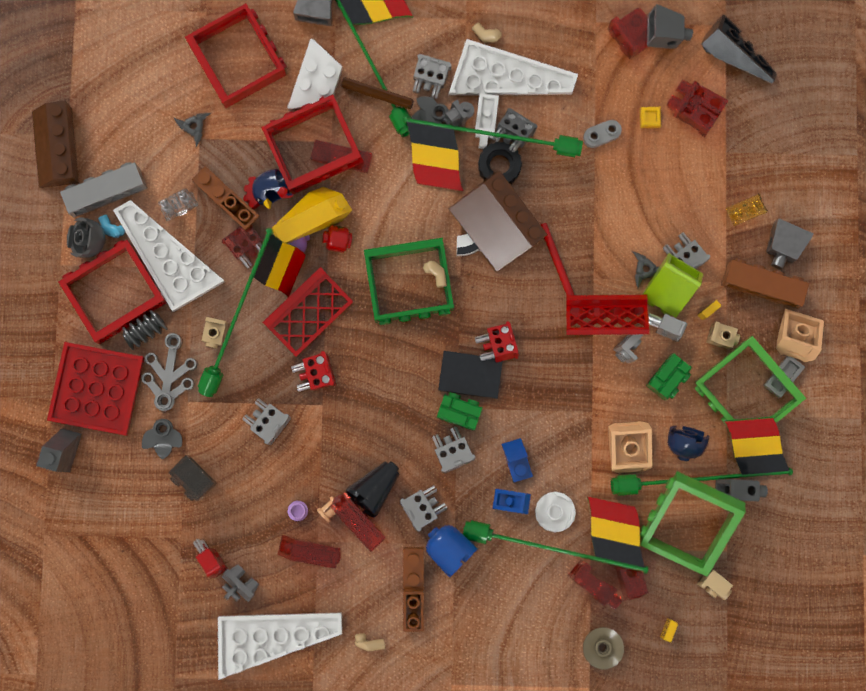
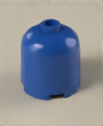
[426,525,478,578]

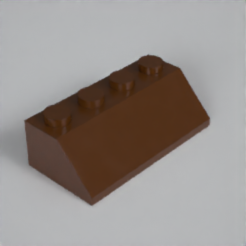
[32,101,79,188]

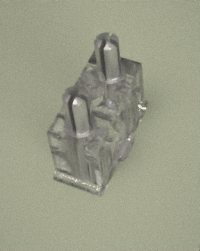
[158,188,198,221]

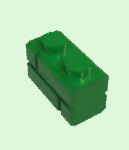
[646,353,692,400]
[436,392,482,431]

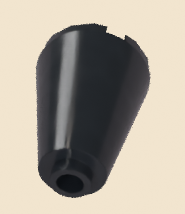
[345,461,399,518]

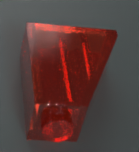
[330,492,386,552]
[277,535,341,569]

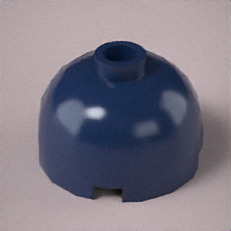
[667,426,710,461]

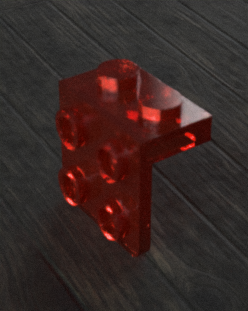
[608,8,648,59]

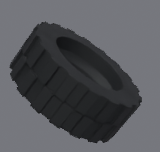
[478,142,522,184]

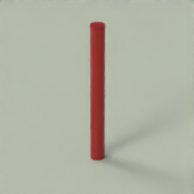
[541,223,575,295]

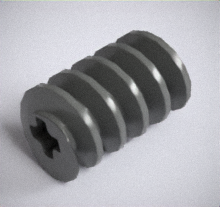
[122,310,168,350]

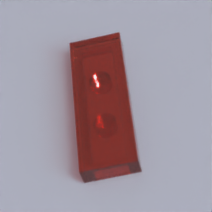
[310,140,373,174]

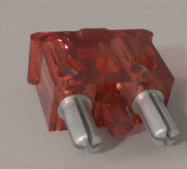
[221,225,263,269]

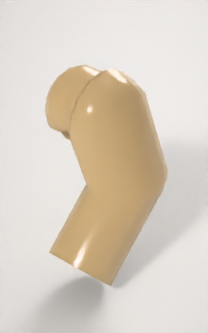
[472,23,501,43]
[423,261,447,288]
[355,633,385,651]

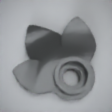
[411,97,449,124]
[142,419,182,459]

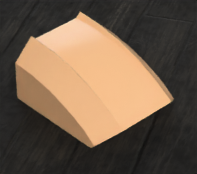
[776,309,824,362]
[608,421,652,474]

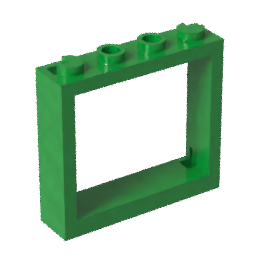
[364,238,454,325]

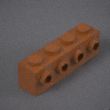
[721,259,810,309]

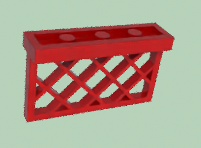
[262,267,353,356]
[566,295,650,335]

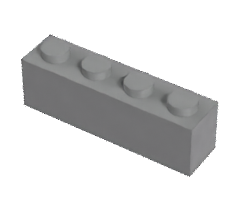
[60,162,147,218]

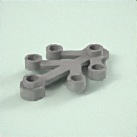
[142,333,198,411]

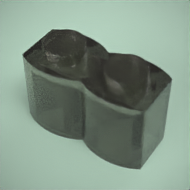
[169,455,217,501]

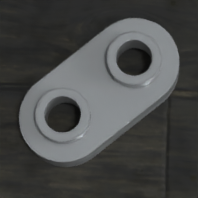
[583,120,622,148]

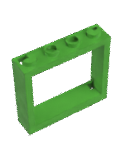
[695,336,806,426]
[640,471,746,577]

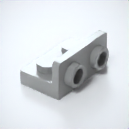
[613,334,643,363]

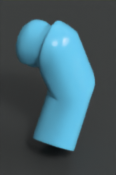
[98,215,125,238]

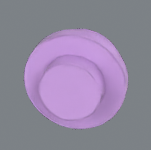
[288,501,308,521]

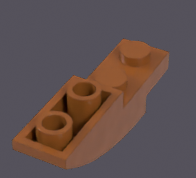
[191,166,260,231]
[403,547,424,632]

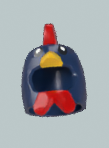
[243,169,293,209]

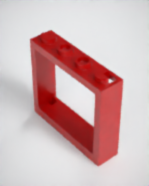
[185,3,287,109]
[261,94,364,195]
[58,240,167,345]

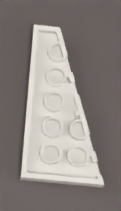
[449,39,578,95]
[113,200,225,312]
[218,613,342,680]

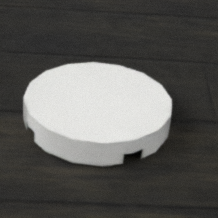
[535,492,576,532]

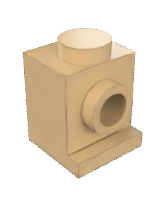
[201,317,229,349]
[706,321,740,350]
[697,569,733,600]

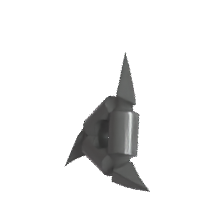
[173,113,211,147]
[632,251,659,289]

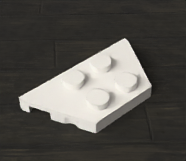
[288,39,343,111]

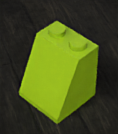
[642,253,703,318]

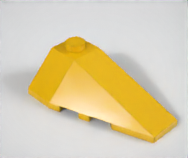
[271,187,352,243]

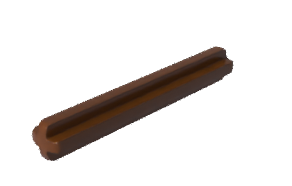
[341,77,414,109]

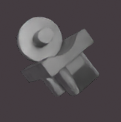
[443,99,474,127]
[222,564,259,602]

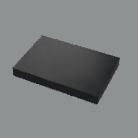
[438,351,503,399]

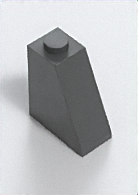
[36,428,82,473]

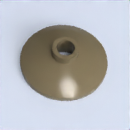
[583,627,624,669]

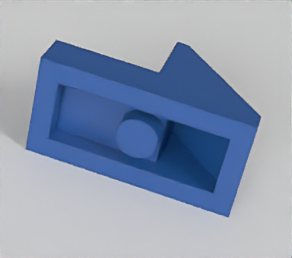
[501,438,533,483]
[493,489,531,514]

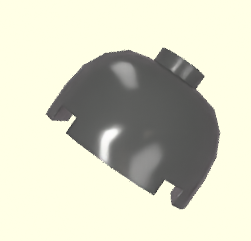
[67,217,106,258]

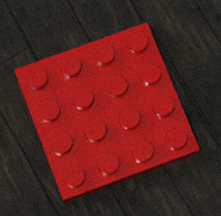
[47,342,145,436]

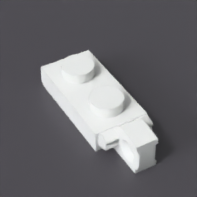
[475,93,499,149]

